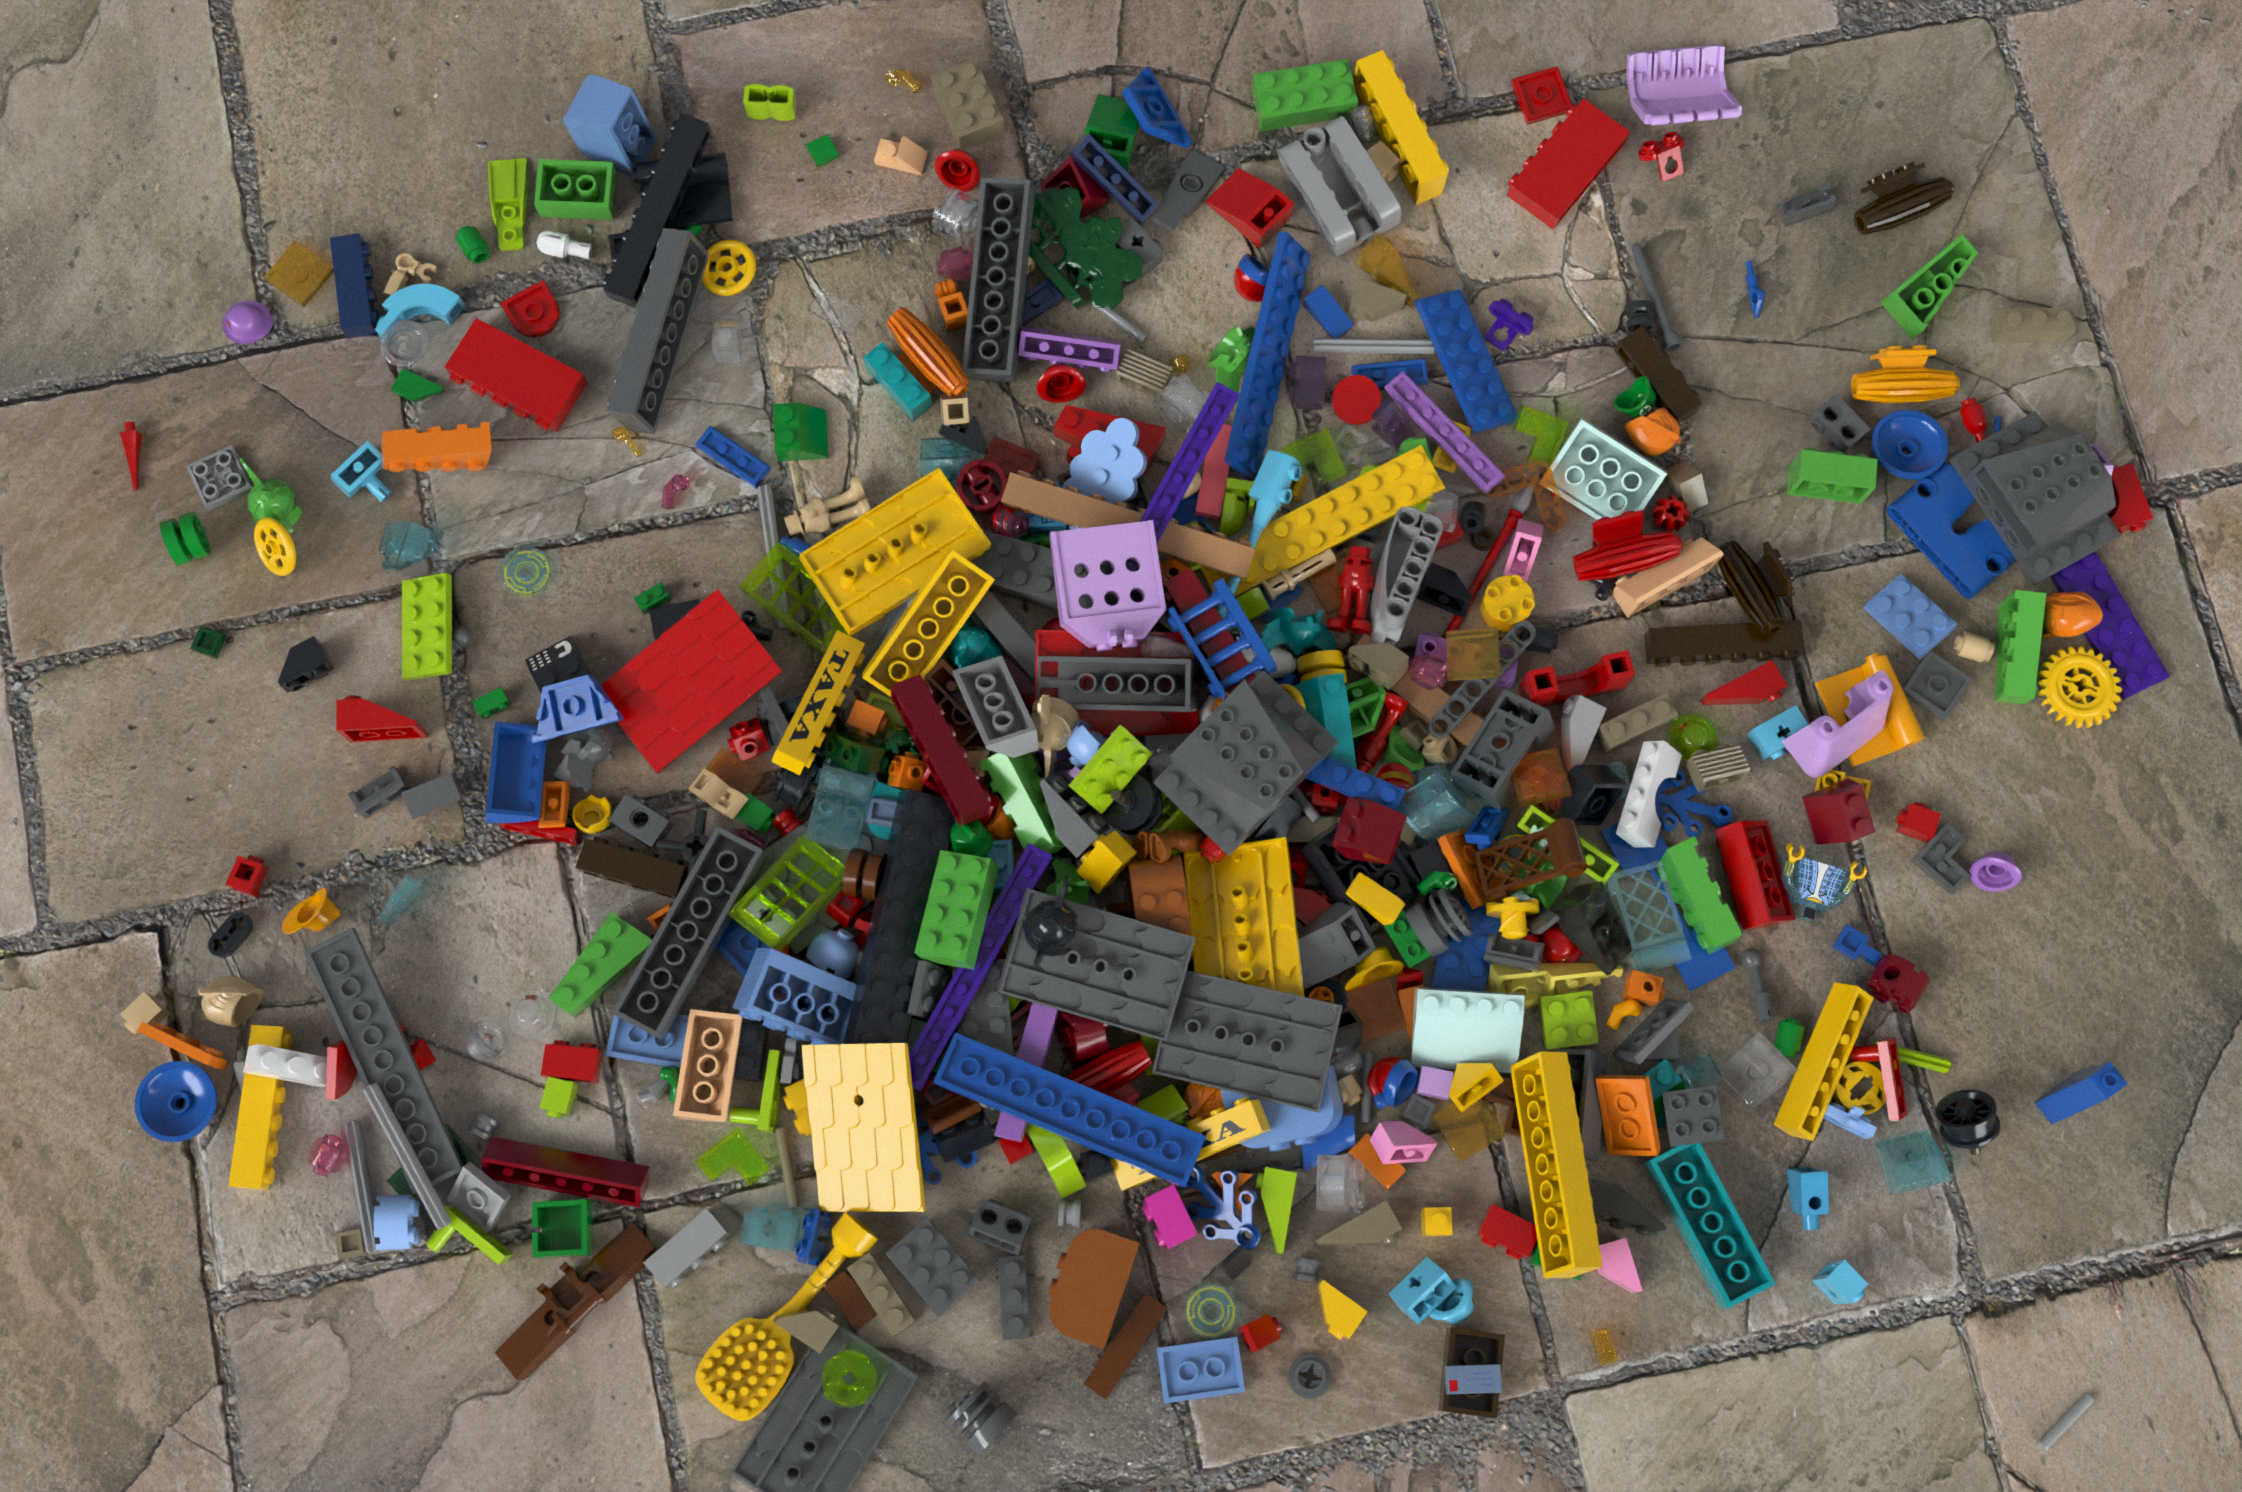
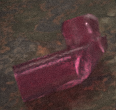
[662,474,689,509]
[728,828,765,848]

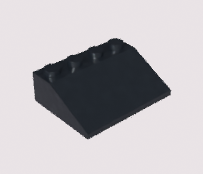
[1299,821,1421,934]

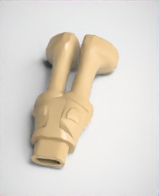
[784,476,871,536]

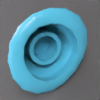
[1428,1278,1474,1324]

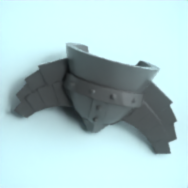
[560,722,626,792]

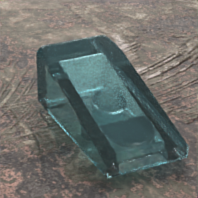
[377,874,428,926]

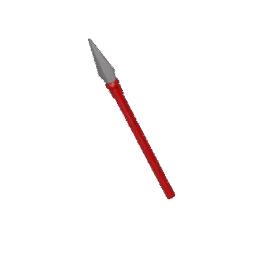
[1442,471,1541,639]

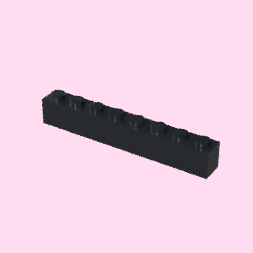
[603,113,712,308]

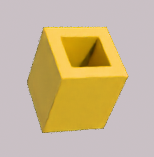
[1421,1207,1453,1237]

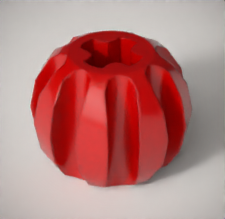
[1652,495,1690,532]

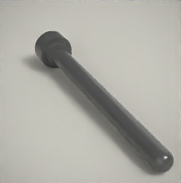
[1631,243,1684,352]

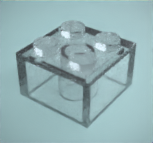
[1316,1155,1365,1214]

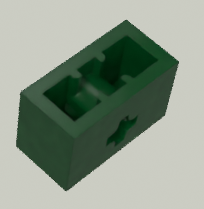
[823,730,885,773]

